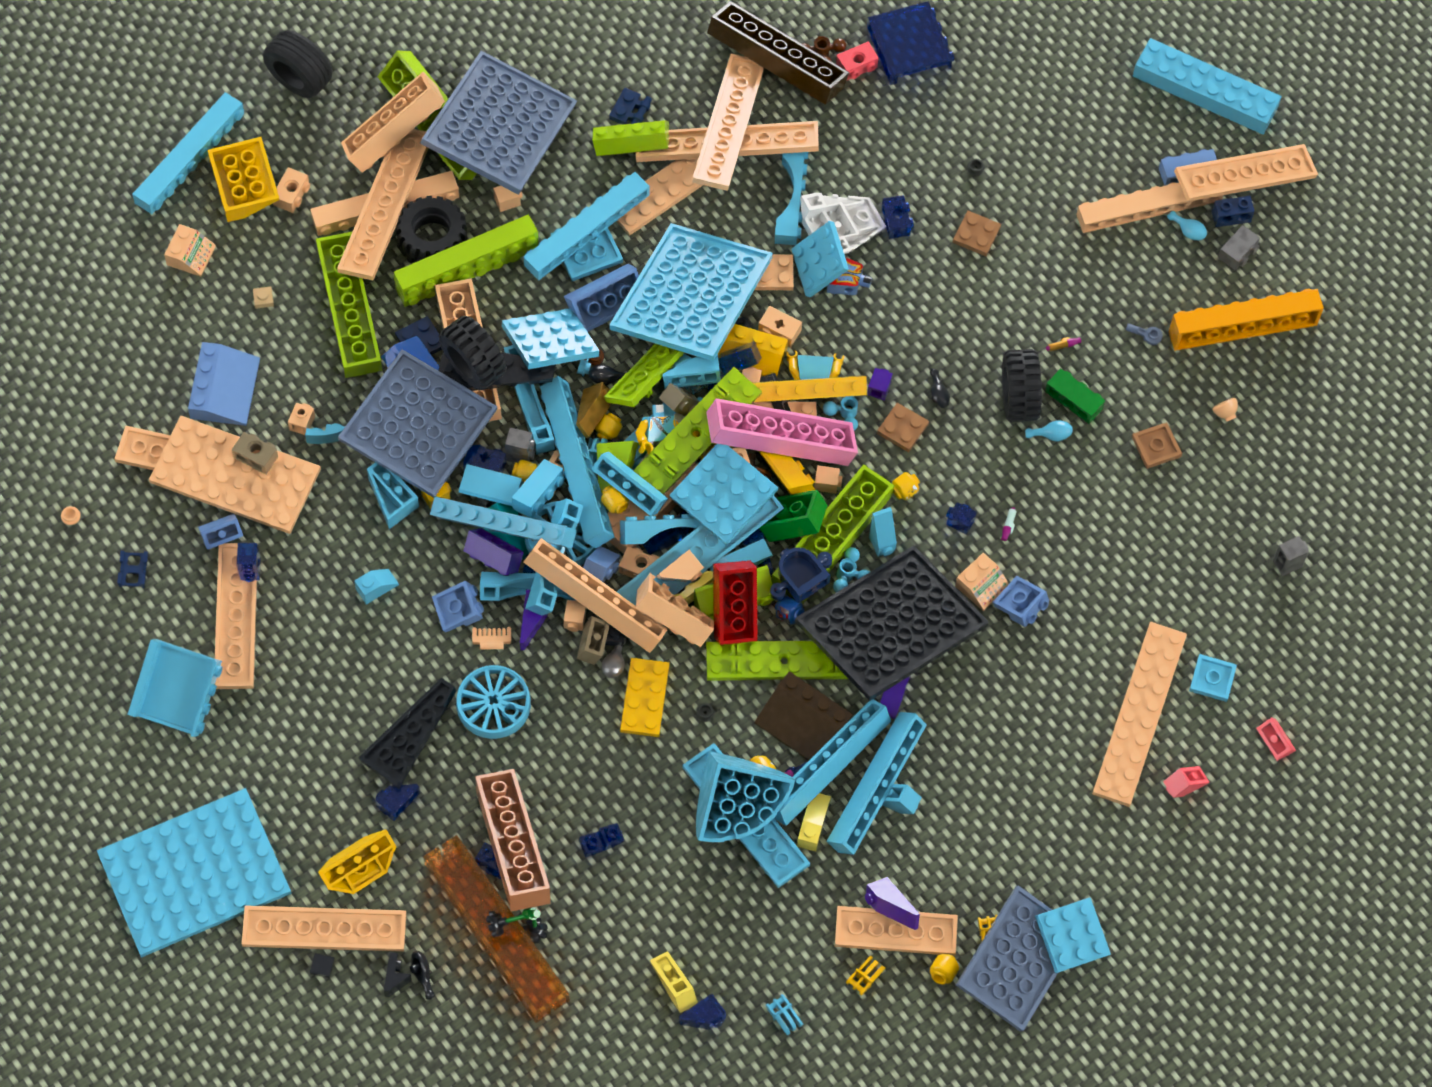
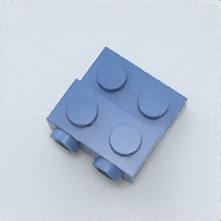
[993,576,1049,627]
[432,581,484,632]

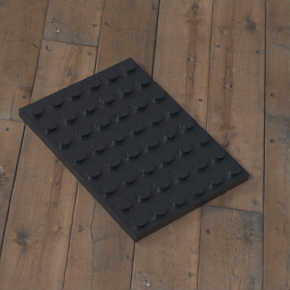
[795,545,989,701]

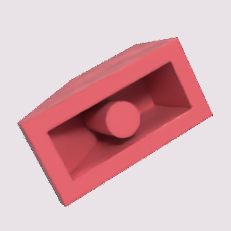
[1163,766,1209,798]

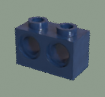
[1211,196,1255,227]

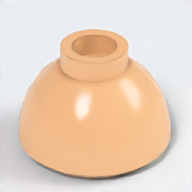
[1212,397,1238,422]

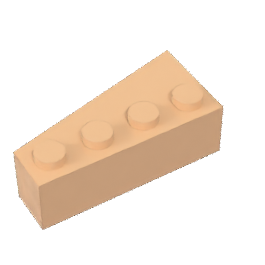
[636,573,714,647]

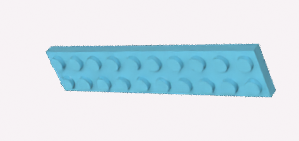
[617,495,784,606]

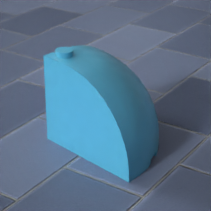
[696,751,795,842]

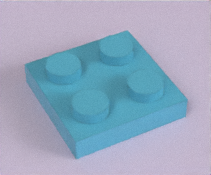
[1189,654,1237,702]

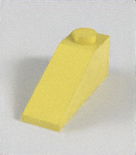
[797,793,831,852]
[650,951,698,1013]

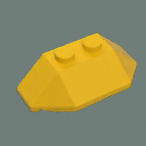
[318,829,396,894]

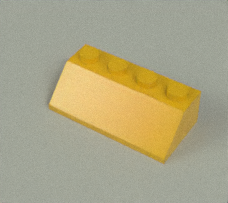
[718,324,788,377]
[758,451,815,495]

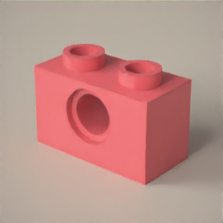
[836,41,879,81]

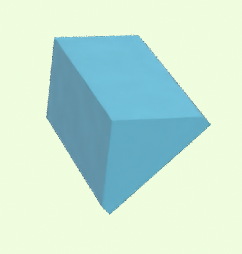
[459,464,523,506]

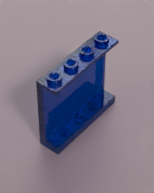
[867,1,954,85]

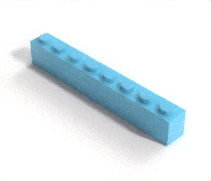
[132,92,244,214]
[524,172,650,280]
[430,496,577,549]
[774,699,891,826]
[826,712,927,855]

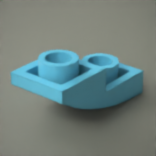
[305,423,345,444]

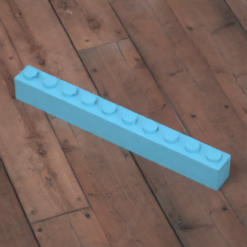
[540,376,615,548]

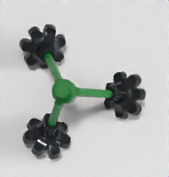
[486,907,548,944]

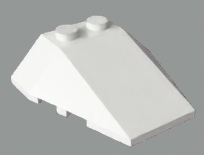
[800,193,886,254]

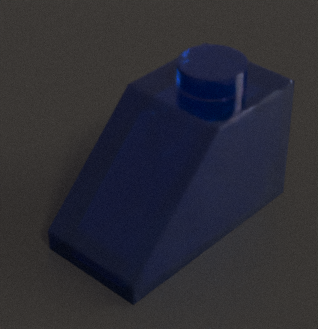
[375,784,421,821]
[679,994,726,1030]

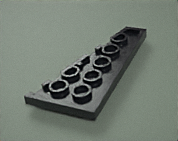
[438,351,556,391]

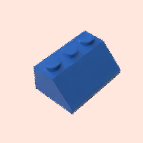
[381,336,439,370]

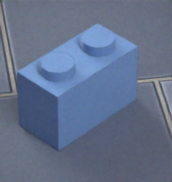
[198,514,243,550]
[583,546,621,582]

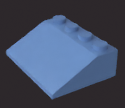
[188,342,260,426]

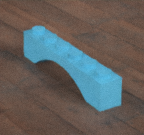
[775,152,808,245]
[504,345,555,454]
[525,498,583,616]
[620,514,701,545]
[480,572,576,601]

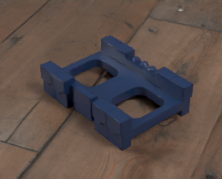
[117,550,148,588]

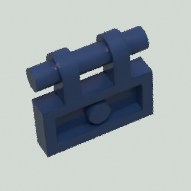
[609,88,652,125]

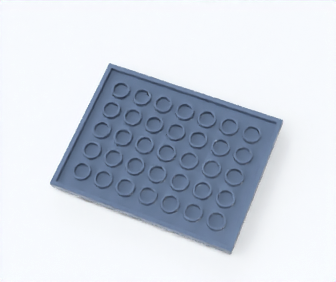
[420,51,577,195]

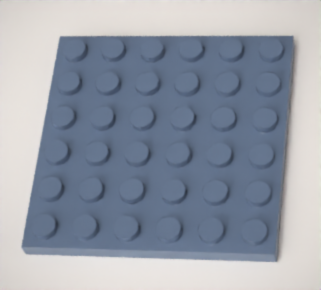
[338,349,497,498]

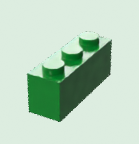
[1045,368,1105,424]

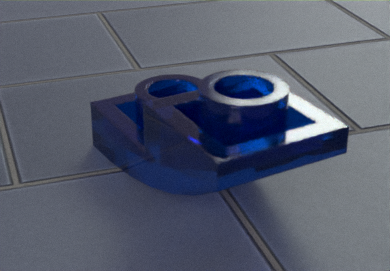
[578,823,625,857]

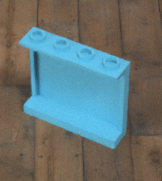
[127,639,223,737]

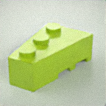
[597,441,639,495]

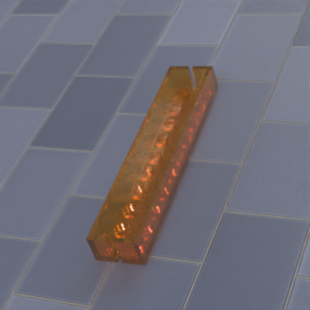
[423,835,570,1023]

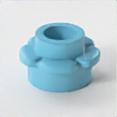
[577,359,591,377]

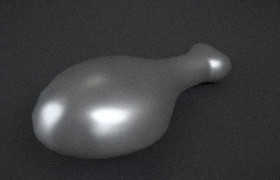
[602,638,626,678]

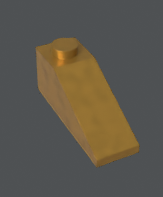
[576,382,611,438]

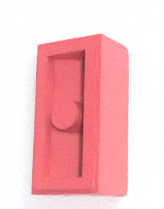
[1256,717,1296,761]

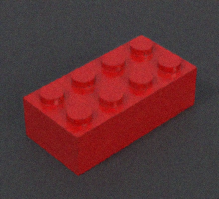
[713,560,758,645]

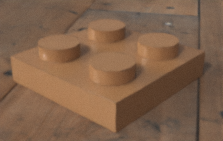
[953,211,1001,256]
[877,403,929,452]
[1132,422,1182,469]

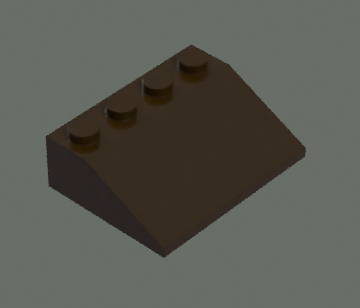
[754,671,853,761]

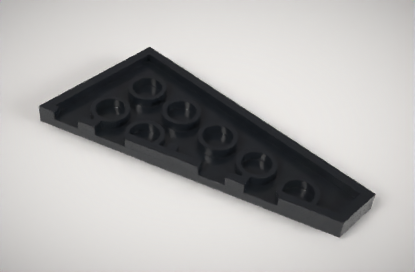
[358,678,456,790]

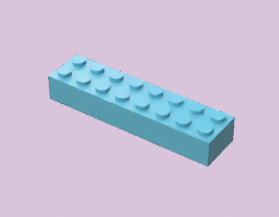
[1133,38,1282,135]

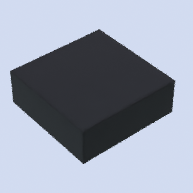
[310,953,335,978]

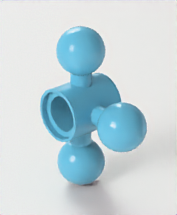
[823,396,858,431]
[833,547,870,593]

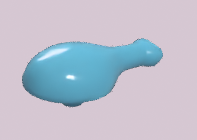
[1167,211,1207,240]
[1025,420,1073,441]

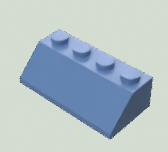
[564,264,639,332]

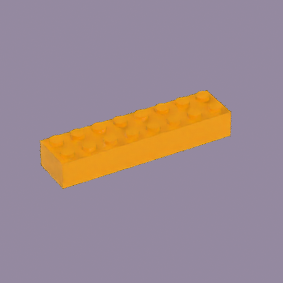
[1168,289,1324,351]

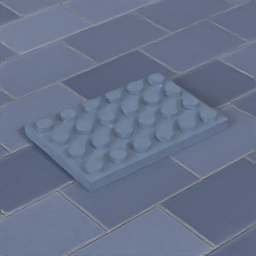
[956,886,1058,1032]

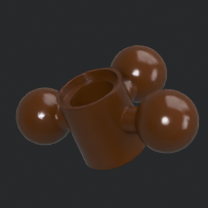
[801,36,847,62]

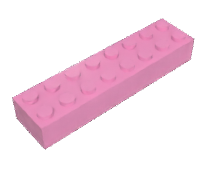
[706,398,858,466]

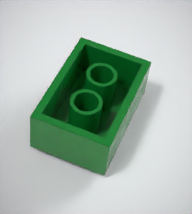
[760,490,828,542]

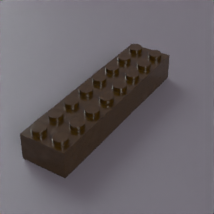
[707,1,849,105]

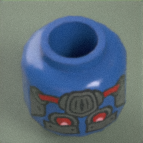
[775,596,805,624]

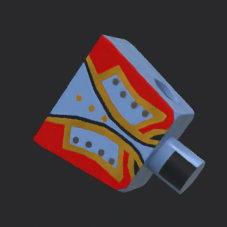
[827,257,872,295]

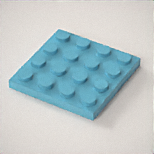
[502,309,599,369]
[669,444,778,545]

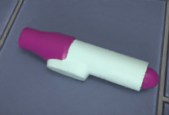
[1001,507,1017,541]

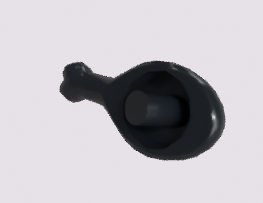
[588,364,625,385]
[930,368,950,408]
[410,951,435,1000]

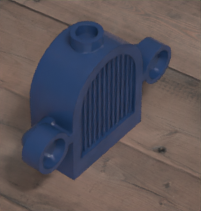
[770,548,832,604]

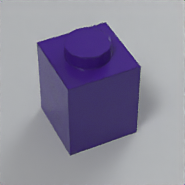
[867,368,893,401]

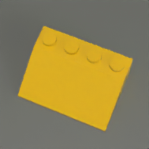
[208,137,280,222]

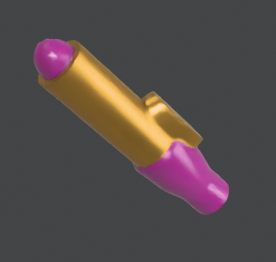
[1046,337,1081,352]

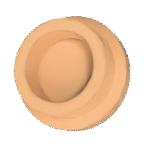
[61,506,80,525]

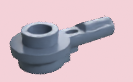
[1126,323,1163,345]

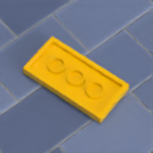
[620,658,670,737]

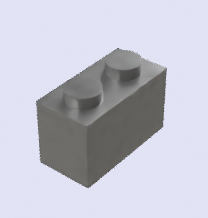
[1218,225,1260,270]
[505,428,536,463]
[1273,536,1309,576]

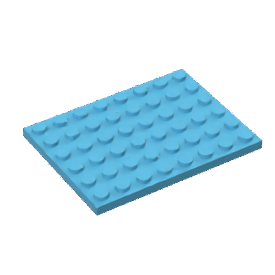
[610,223,773,361]
[97,788,292,958]

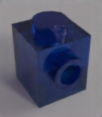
[946,502,977,535]

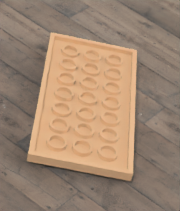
[149,416,321,534]

